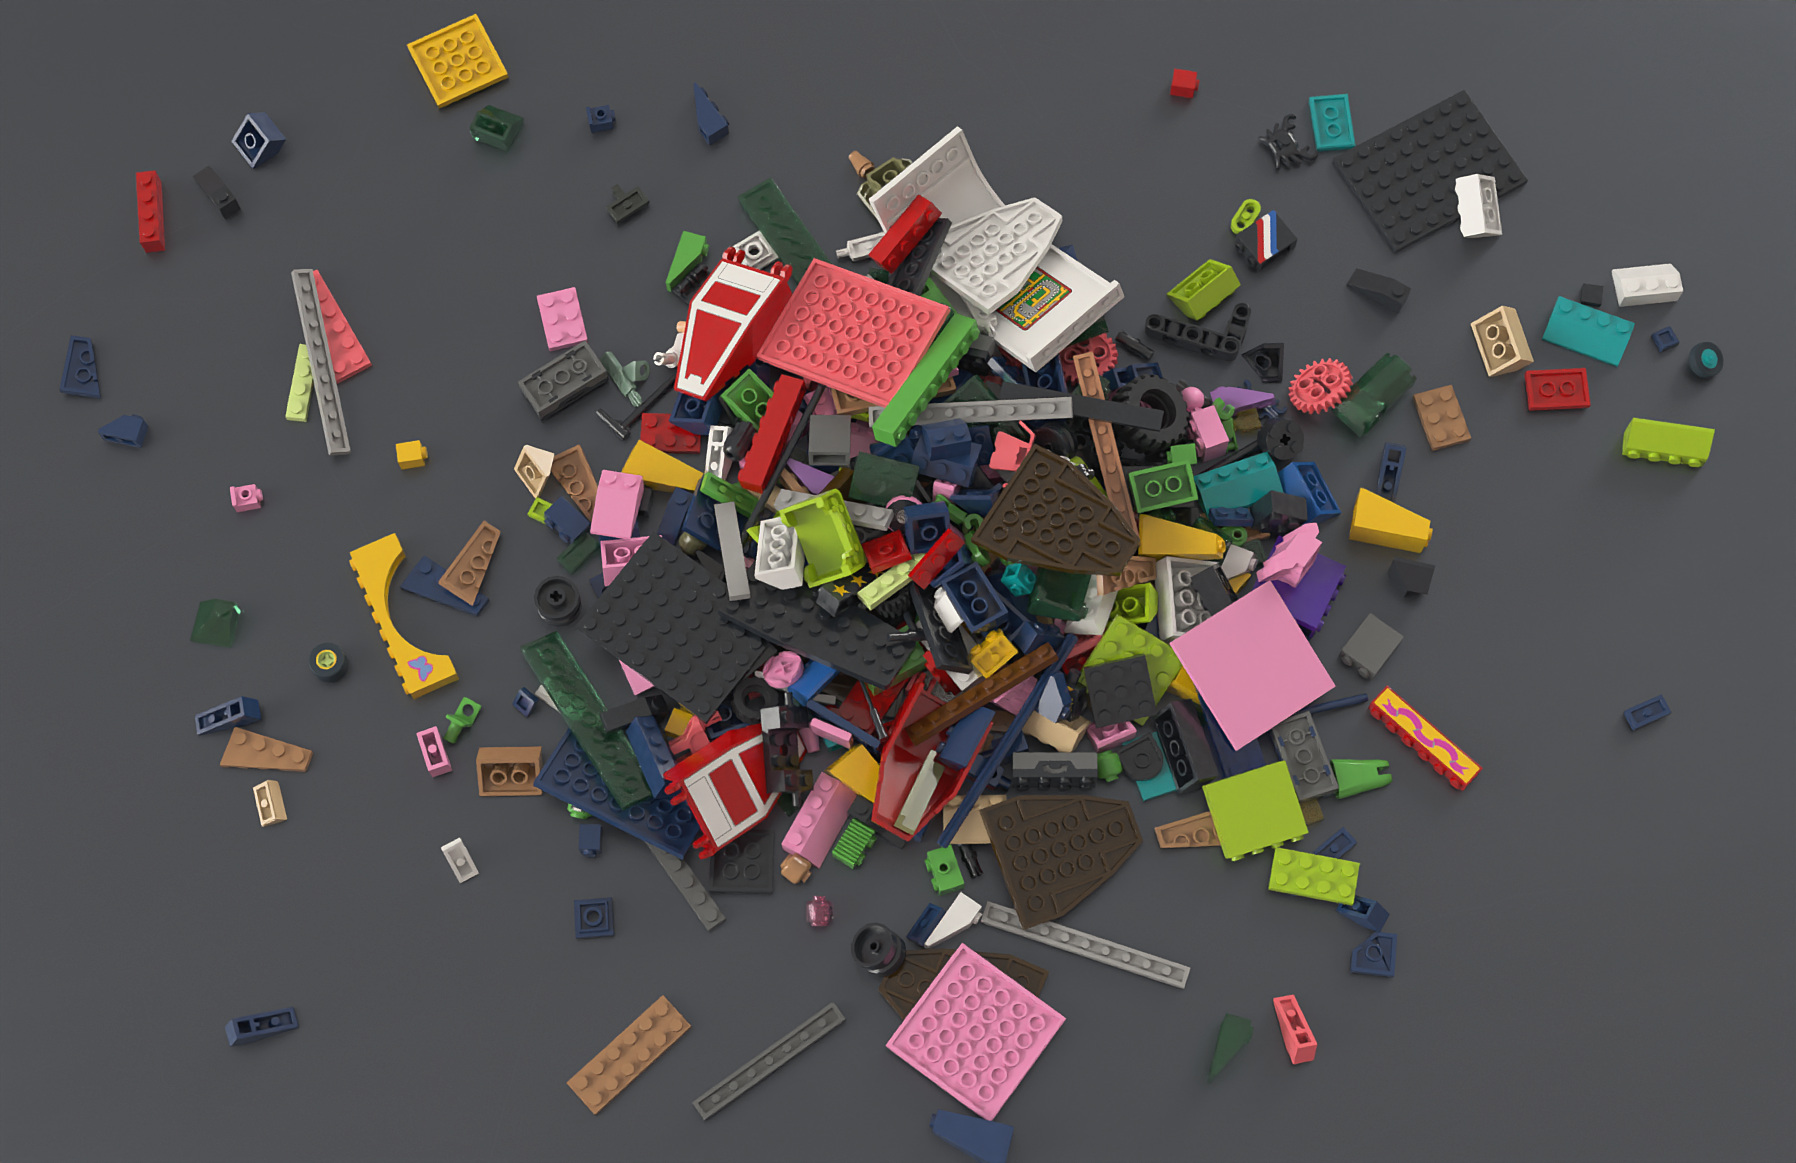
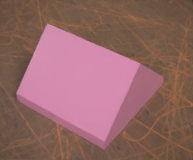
[1086,721,1136,754]

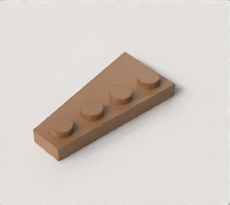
[220,727,313,772]
[1154,811,1221,848]

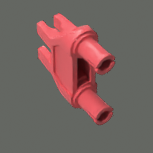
[668,711,722,764]

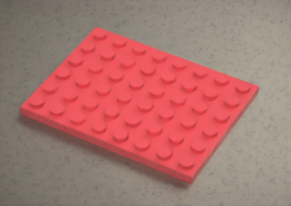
[756,258,950,408]

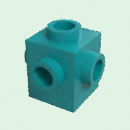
[1001,563,1037,597]

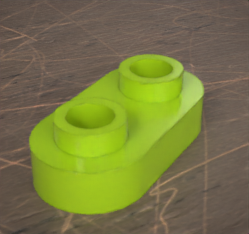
[1231,199,1261,234]

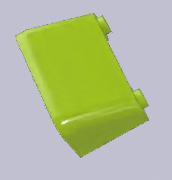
[779,489,866,588]

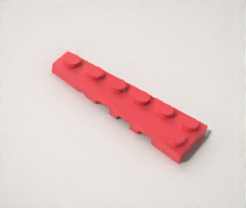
[313,270,372,384]

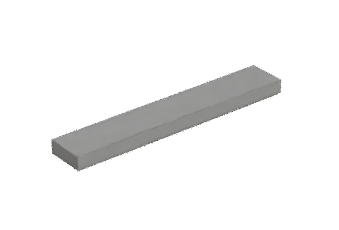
[714,502,751,601]

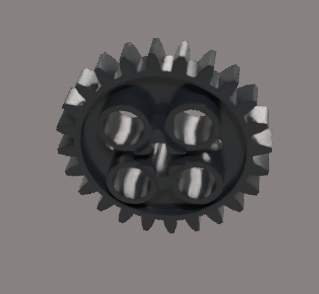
[1065,416,1125,472]

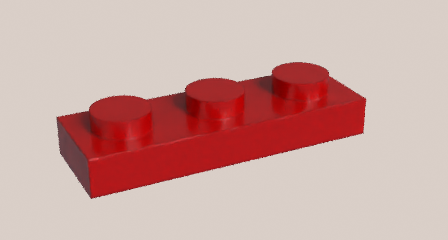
[908,528,965,589]
[923,650,961,696]

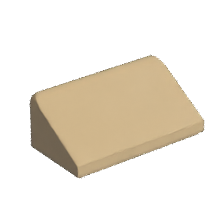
[253,780,287,827]

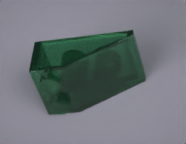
[1206,1013,1254,1084]

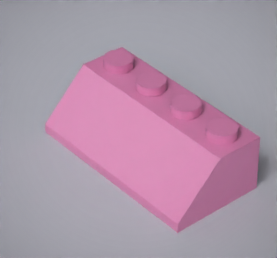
[781,772,857,869]

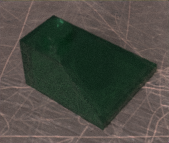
[190,599,241,648]

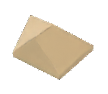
[514,445,554,499]

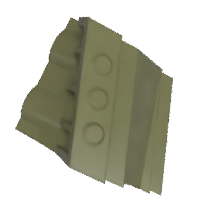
[857,157,912,220]

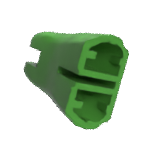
[1329,759,1393,799]

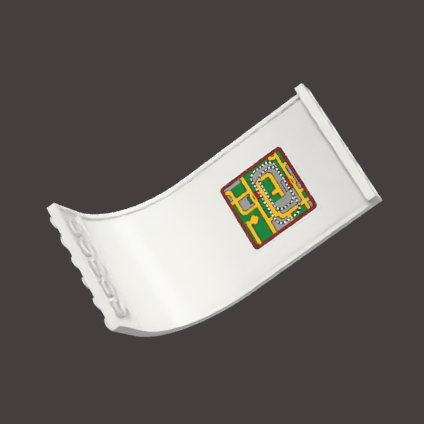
[869,127,1125,372]

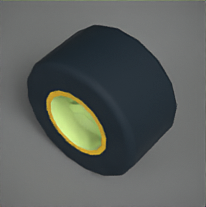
[308,643,348,682]

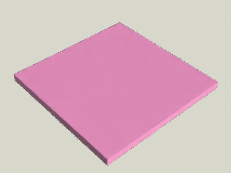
[1169,580,1335,751]
[886,943,1066,1121]

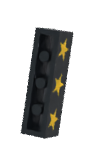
[816,562,888,617]

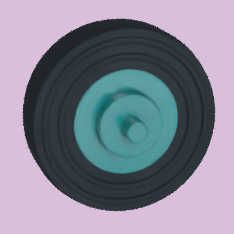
[1689,342,1724,378]

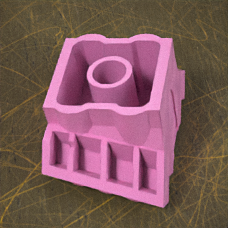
[1256,523,1322,588]
[982,664,1038,716]

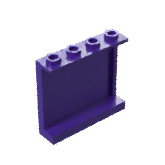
[1251,536,1347,638]

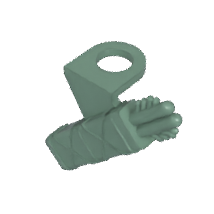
[599,351,650,407]

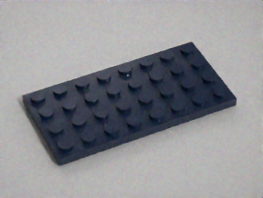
[533,719,701,860]

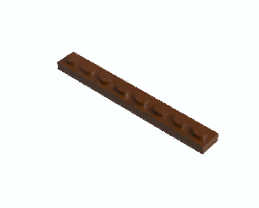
[905,642,1059,746]

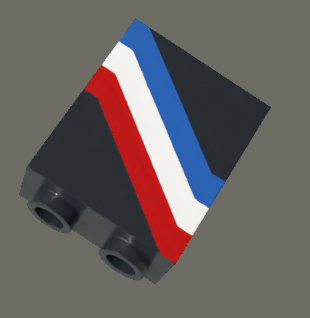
[1234,210,1298,272]

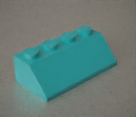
[1542,296,1635,367]
[1194,452,1283,521]

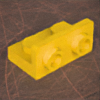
[969,628,1018,679]

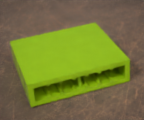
[1202,760,1309,861]

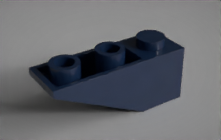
[693,82,729,145]

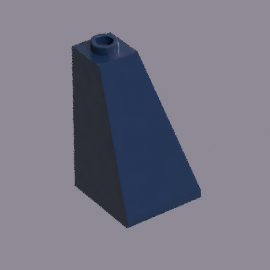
[929,1109,1014,1163]

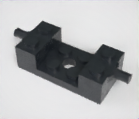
[760,692,814,806]

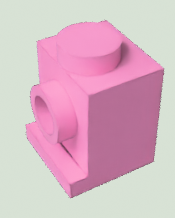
[230,484,263,512]

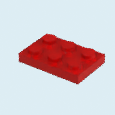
[1525,368,1591,411]
[640,413,701,454]

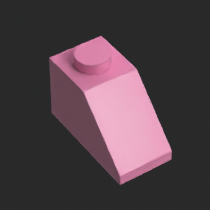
[932,479,961,505]

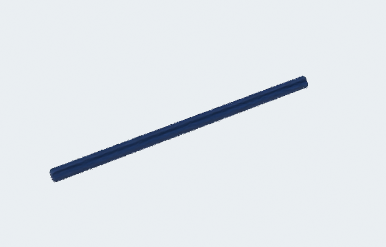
[937,633,1078,848]

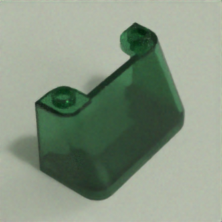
[1025,567,1092,622]

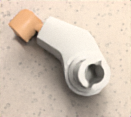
[654,321,686,368]

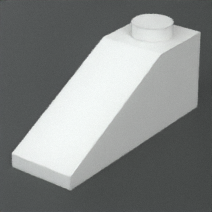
[704,425,734,480]
[925,892,983,949]

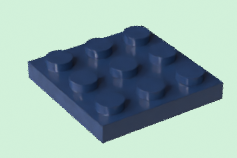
[681,477,748,552]

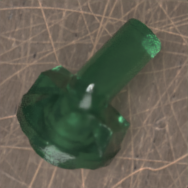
[1151,507,1176,523]

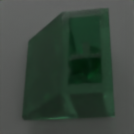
[469,105,524,151]

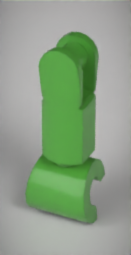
[1212,397,1238,453]
[931,494,983,535]

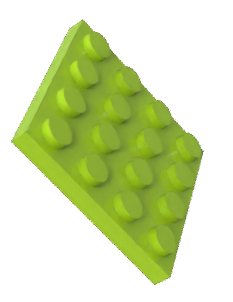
[1078,614,1182,726]

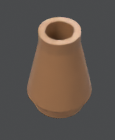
[849,151,875,179]

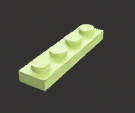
[285,344,314,422]
[857,552,927,610]

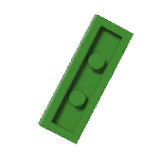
[700,472,759,518]

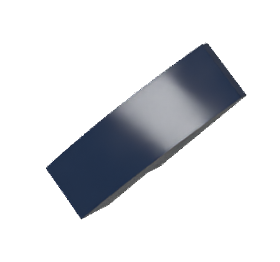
[1102,362,1163,393]

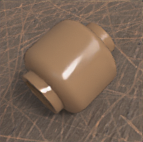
[780,853,812,884]

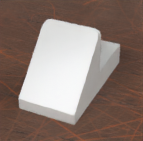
[441,838,479,883]

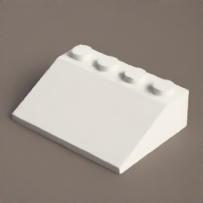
[1155,556,1219,643]

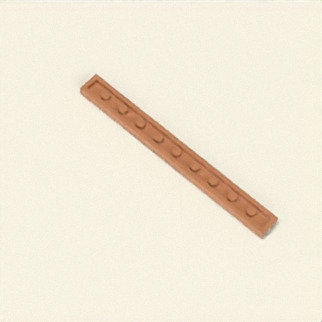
[1073,351,1141,547]

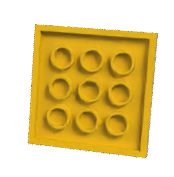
[407,14,509,109]

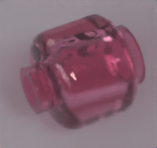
[805,896,833,926]

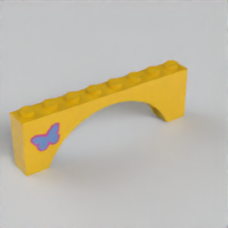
[349,533,459,699]

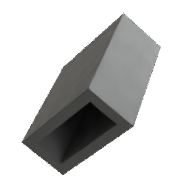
[809,415,851,466]
[1339,613,1404,680]

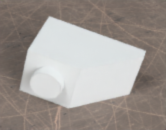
[1221,544,1258,580]
[934,587,964,633]

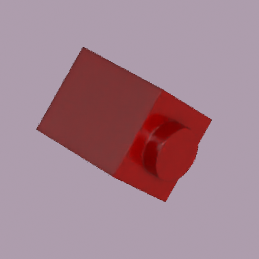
[1170,69,1200,98]

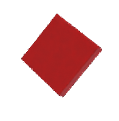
[861,530,912,574]

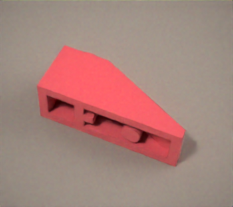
[1273,994,1317,1064]

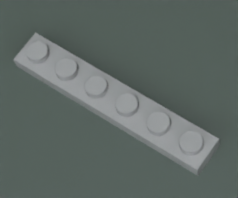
[774,489,894,531]

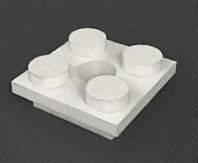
[732,230,779,270]

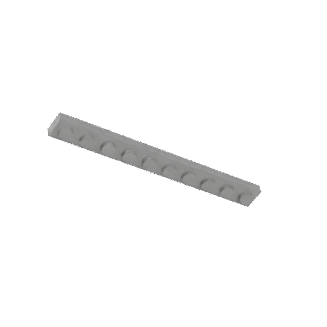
[291,269,350,456]
[869,397,1073,427]
[981,901,1190,989]

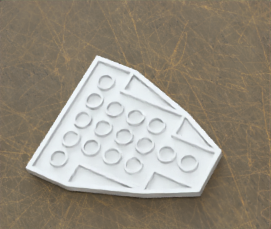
[930,197,1062,315]

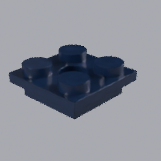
[574,897,614,939]

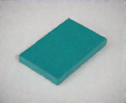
[1309,94,1356,151]
[1122,732,1177,802]

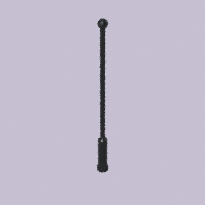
[859,680,890,742]

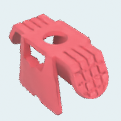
[989,421,1036,488]

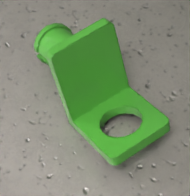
[443,697,482,743]

